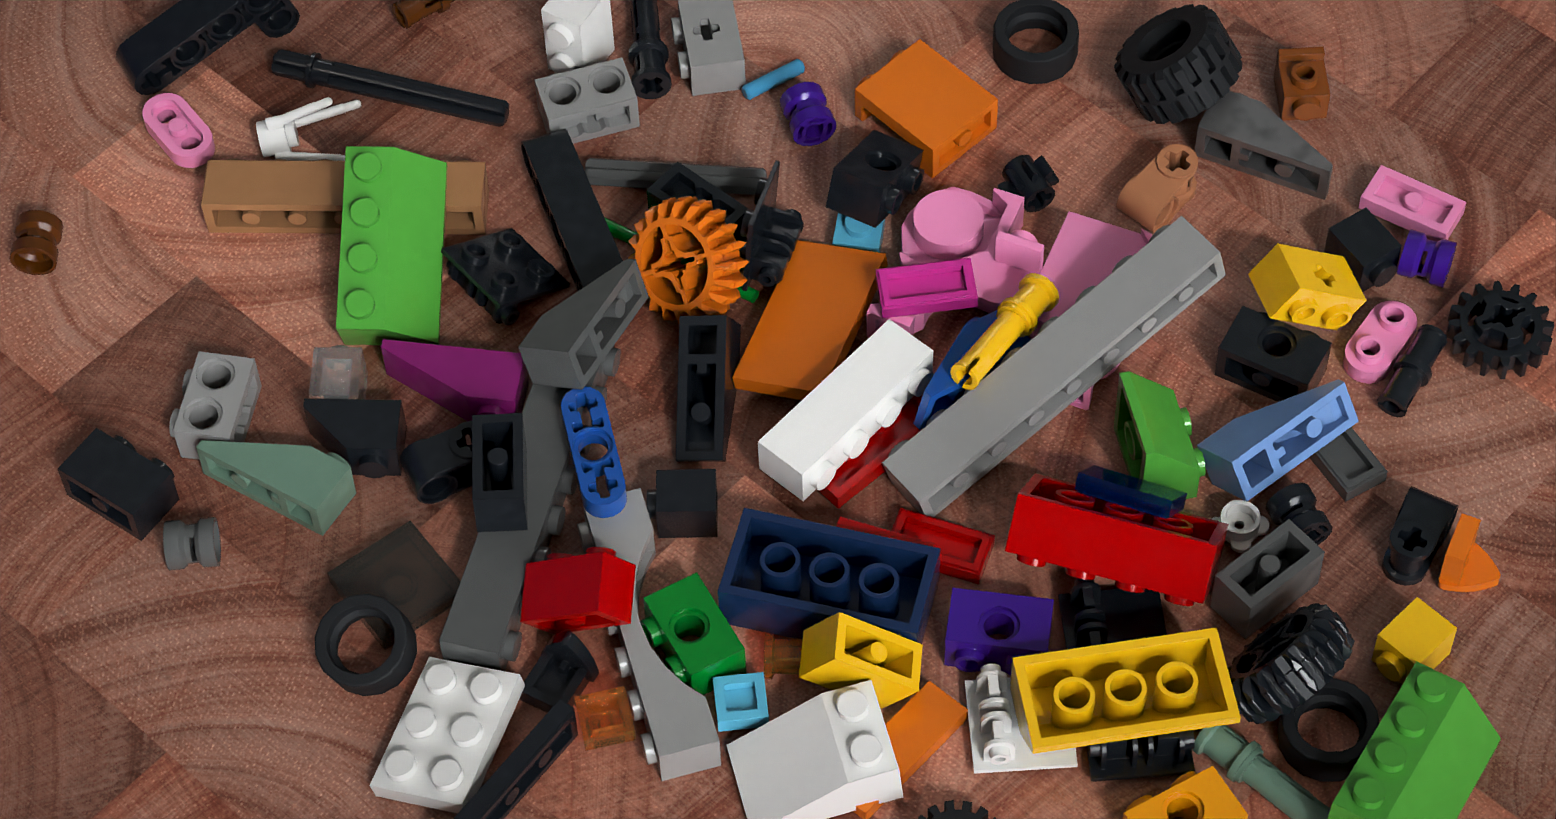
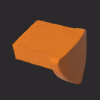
[1438,513,1501,592]

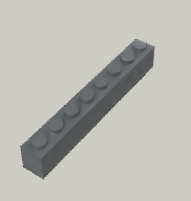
[439,345,621,671]

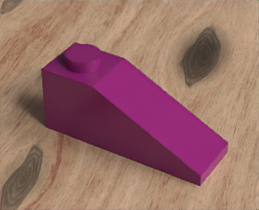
[381,339,529,421]

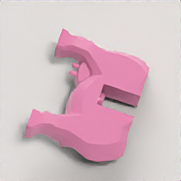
[866,187,1152,410]

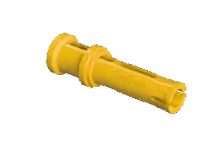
[950,273,1059,390]

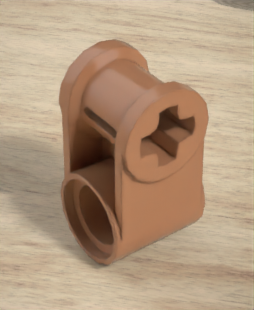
[1116,144,1198,233]

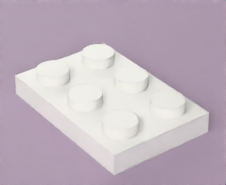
[369,657,525,814]

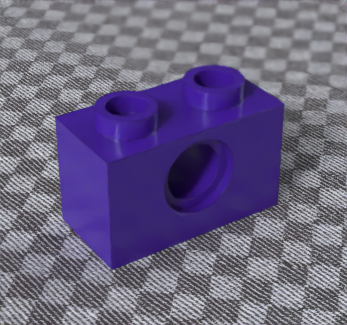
[944,588,1054,676]

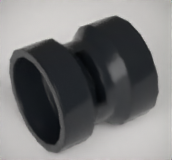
[1265,483,1333,545]

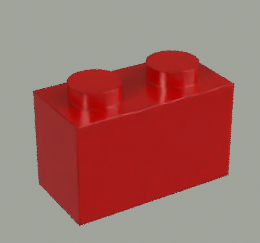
[520,547,636,635]

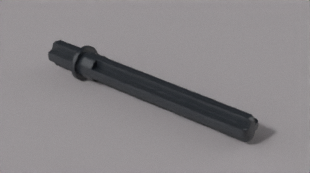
[271,49,509,127]

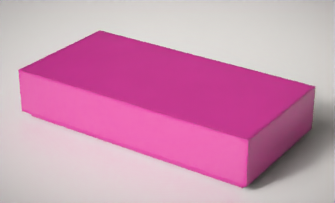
[875,258,978,319]

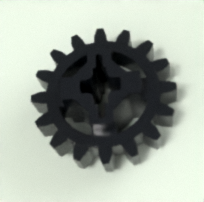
[1446,281,1554,379]

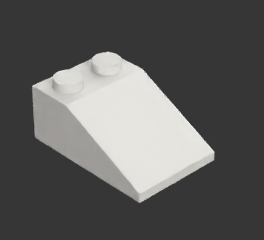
[726,680,903,819]

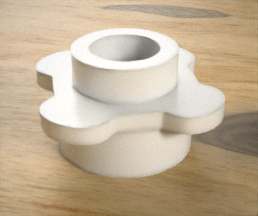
[1212,500,1269,553]

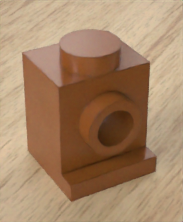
[1274,46,1330,121]

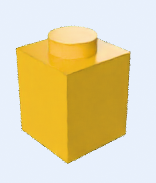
[1371,597,1457,685]

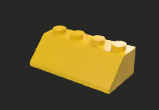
[1010,627,1241,754]

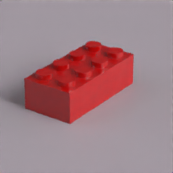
[1005,473,1229,606]

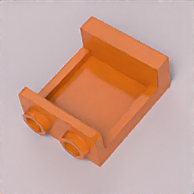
[855,39,998,179]

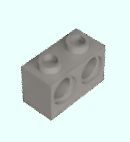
[534,57,640,144]
[169,351,262,460]

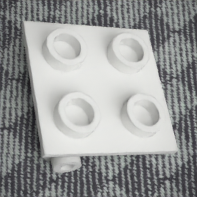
[964,664,1078,774]

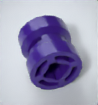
[780,82,836,146]
[1397,229,1457,288]

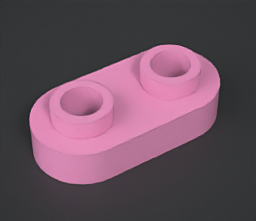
[142,93,215,168]
[1343,301,1417,384]

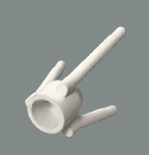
[256,97,361,161]

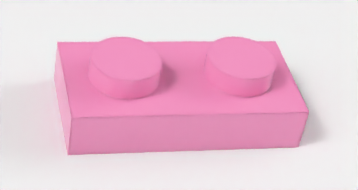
[1359,165,1466,242]

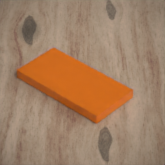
[732,240,888,400]

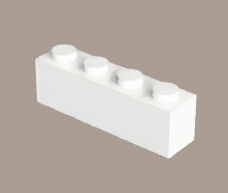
[758,319,934,501]

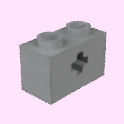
[671,0,746,96]

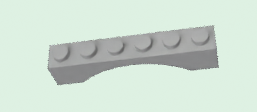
[577,488,722,781]

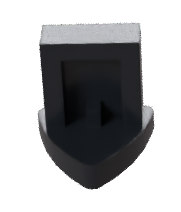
[520,631,599,713]

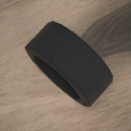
[992,0,1079,84]
[315,594,417,696]
[1277,678,1379,782]

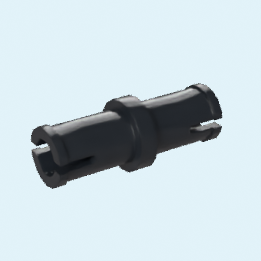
[1377,324,1448,417]

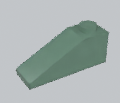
[196,440,357,536]

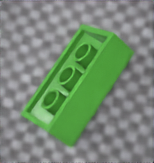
[336,146,448,345]
[1327,661,1501,819]

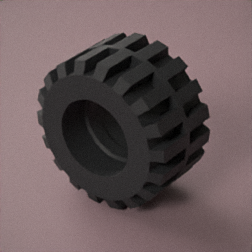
[1114,4,1243,124]

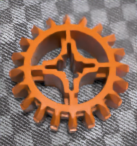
[628,196,750,323]

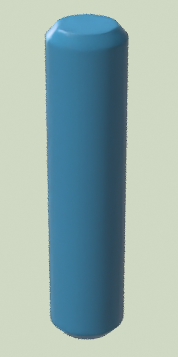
[741,59,805,100]

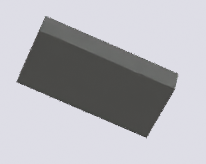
[1309,427,1388,502]

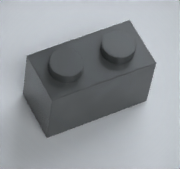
[1210,519,1325,640]

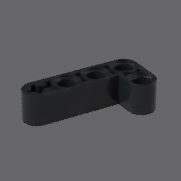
[116,0,300,95]

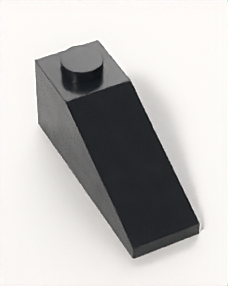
[676,315,741,462]

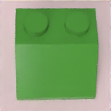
[1114,371,1206,505]

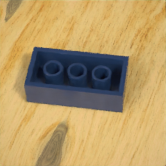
[718,508,940,644]

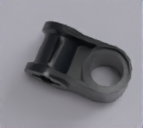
[400,421,472,504]
[1382,486,1459,586]

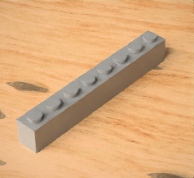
[882,216,1226,517]

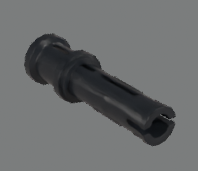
[628,0,672,99]

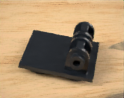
[740,160,804,291]
[441,228,571,326]
[1058,578,1167,649]
[1086,730,1195,782]

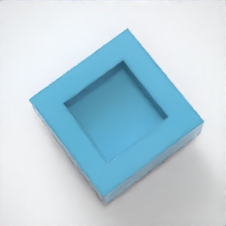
[832,213,885,253]
[713,672,769,732]

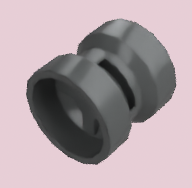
[163,517,221,570]

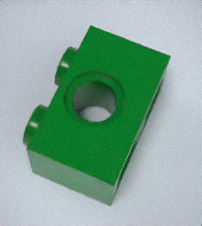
[640,572,747,695]

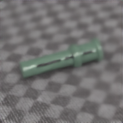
[1191,725,1331,819]

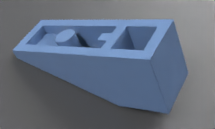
[1197,379,1359,502]

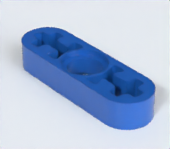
[561,387,627,518]

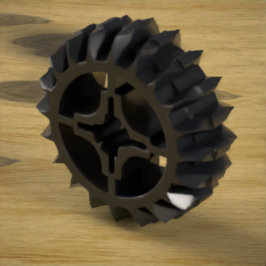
[1228,603,1355,724]

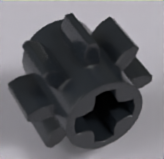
[998,155,1059,212]

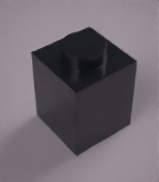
[1324,208,1402,292]
[647,469,718,538]

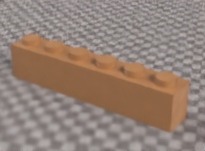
[201,159,490,235]

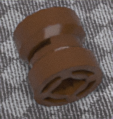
[9,210,64,275]

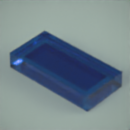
[1075,465,1187,519]

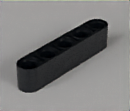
[521,128,623,292]

